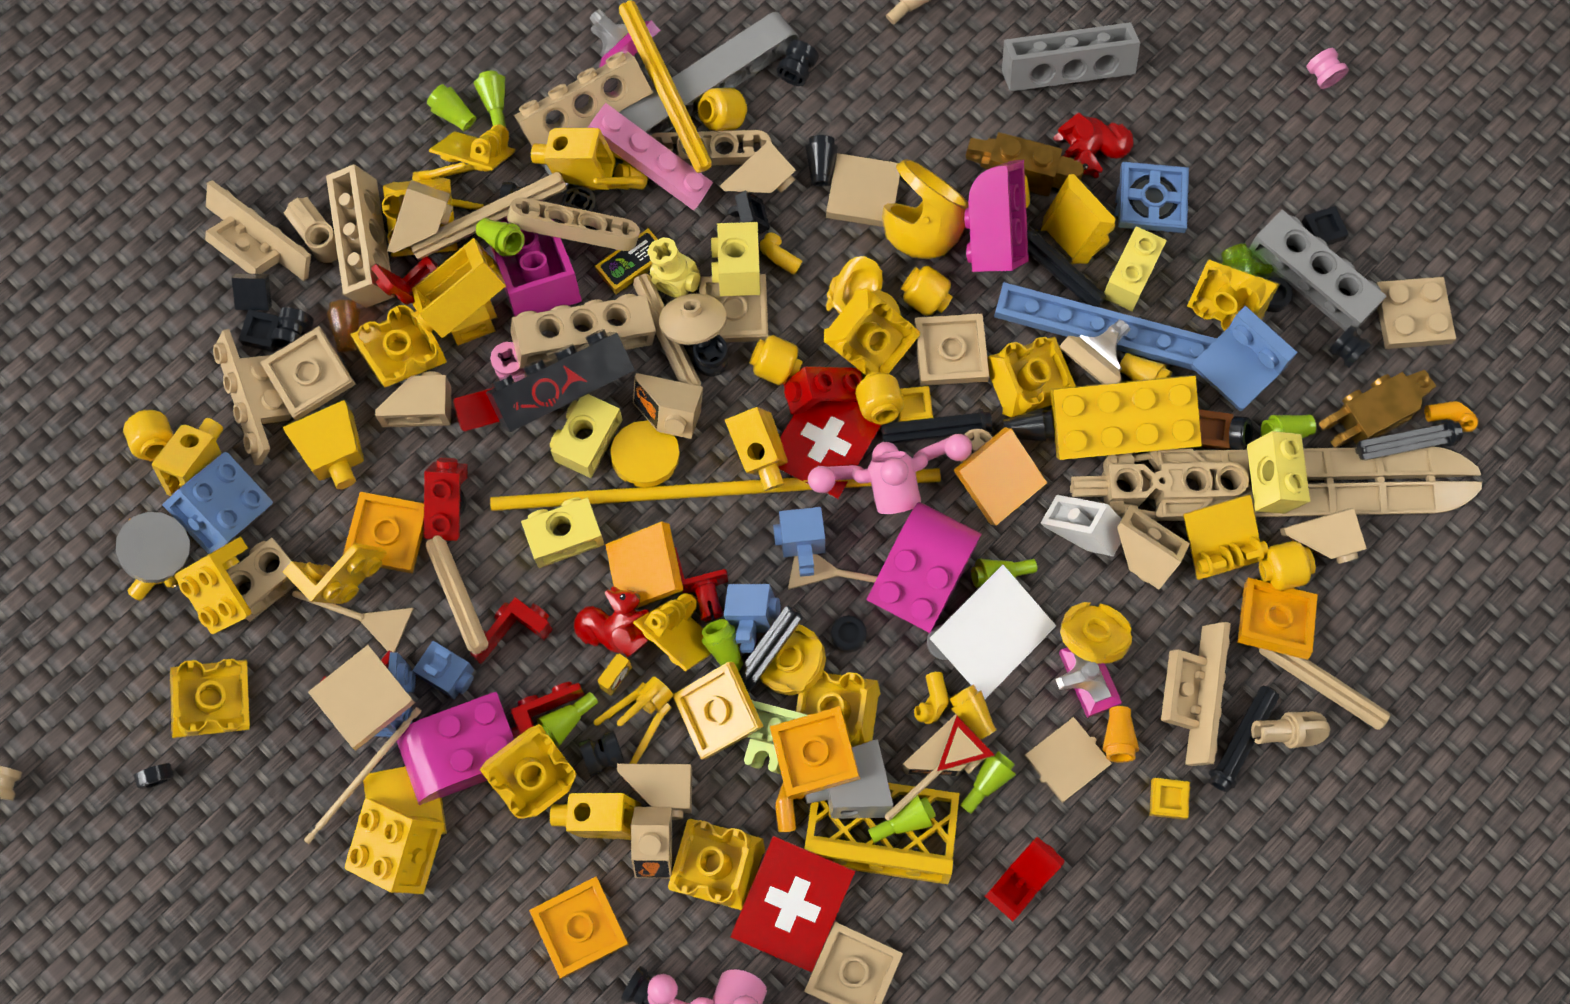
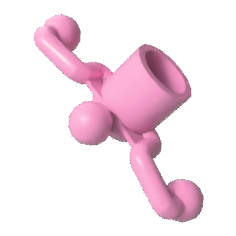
[808,434,972,514]
[647,969,767,1004]

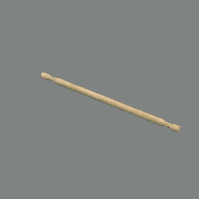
[304,707,421,844]

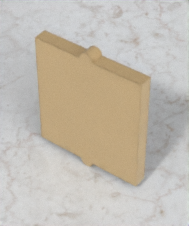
[1024,717,1112,803]

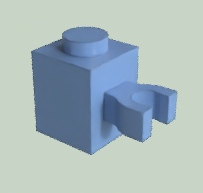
[773,507,825,577]
[724,584,781,653]
[412,641,474,700]

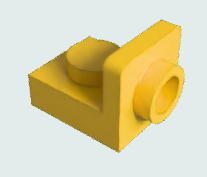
[451,300,497,346]

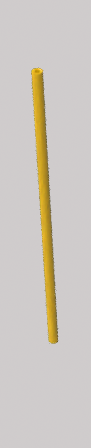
[490,468,941,511]

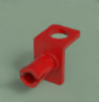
[674,547,728,621]

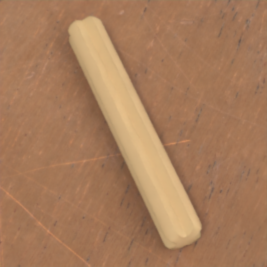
[633,274,701,386]
[426,535,488,654]
[1259,648,1390,730]

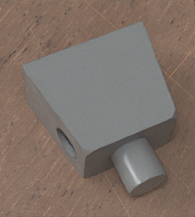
[805,739,893,819]

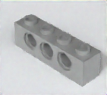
[1002,22,1140,91]
[1248,210,1386,331]

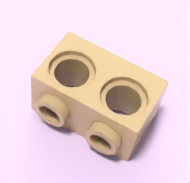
[226,538,295,622]

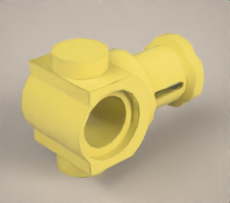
[648,237,701,298]

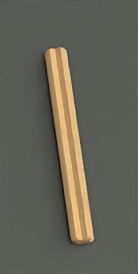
[411,172,567,259]

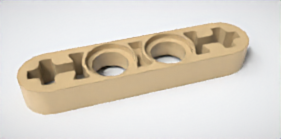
[650,130,772,166]
[507,197,640,251]

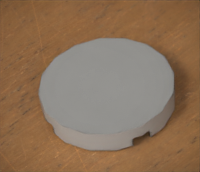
[116,512,190,583]

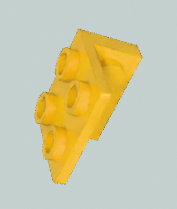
[174,536,252,634]
[282,543,387,604]
[345,799,445,894]

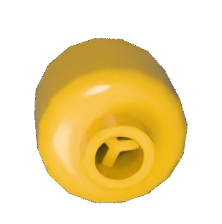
[698,88,747,131]
[901,266,953,316]
[749,335,802,385]
[855,372,904,425]
[123,410,174,461]
[1259,541,1316,591]

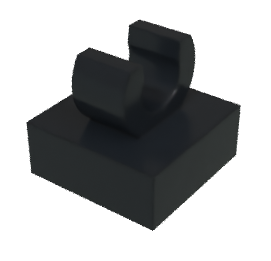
[728,190,770,234]

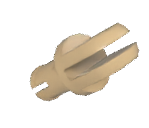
[1251,711,1330,748]

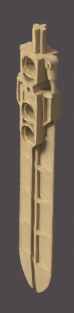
[1070,447,1482,521]

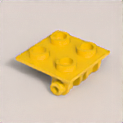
[429,124,515,171]
[1183,494,1269,580]
[633,593,712,672]

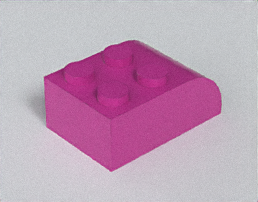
[964,160,1028,272]
[490,219,582,317]
[866,502,982,633]
[397,691,514,805]

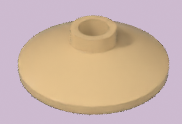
[659,294,727,345]

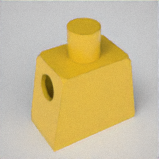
[531,128,616,190]
[283,400,364,489]
[725,407,788,491]
[151,418,223,496]
[550,793,641,840]

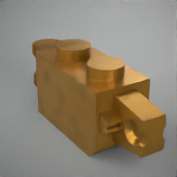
[966,132,1084,197]
[1319,370,1436,448]

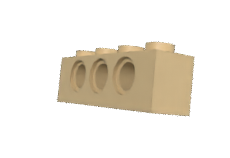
[514,52,653,147]
[326,164,395,308]
[510,294,656,368]

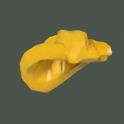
[826,256,883,314]

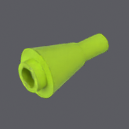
[473,71,506,127]
[971,559,1037,588]
[536,692,598,747]
[960,751,1016,814]
[868,795,936,843]

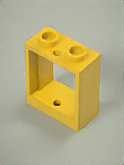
[412,238,506,338]

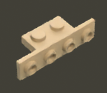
[205,180,311,281]
[213,329,292,465]
[1161,622,1231,766]

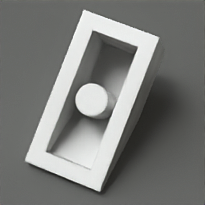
[1041,495,1121,556]

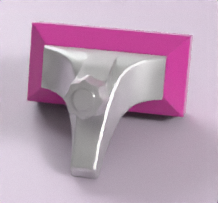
[589,9,661,68]
[1055,647,1122,718]

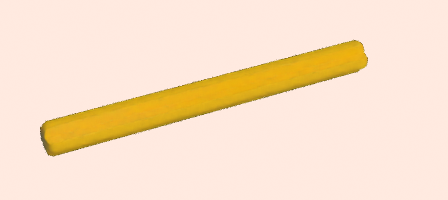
[619,0,712,173]

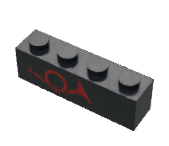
[486,329,635,432]

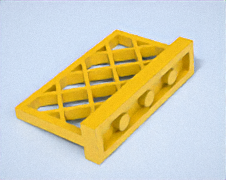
[804,783,960,885]

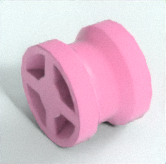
[1306,48,1349,89]
[490,342,525,379]

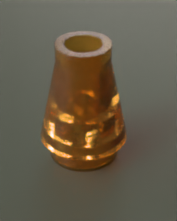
[326,300,361,352]

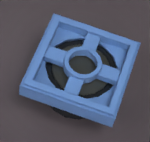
[1114,162,1189,233]

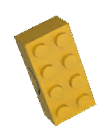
[1050,375,1202,460]

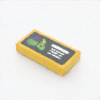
[595,228,658,294]

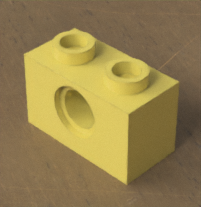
[711,222,760,296]
[1104,226,1167,312]
[550,394,623,478]
[1247,431,1310,514]
[521,497,605,568]

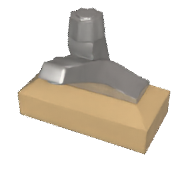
[1059,319,1131,384]

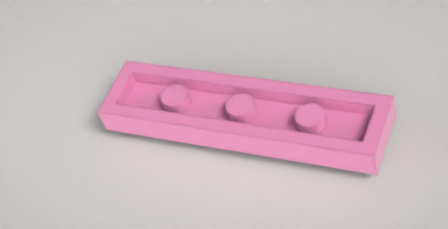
[588,103,713,211]

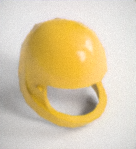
[882,159,969,259]

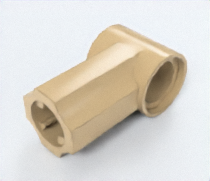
[284,197,338,263]

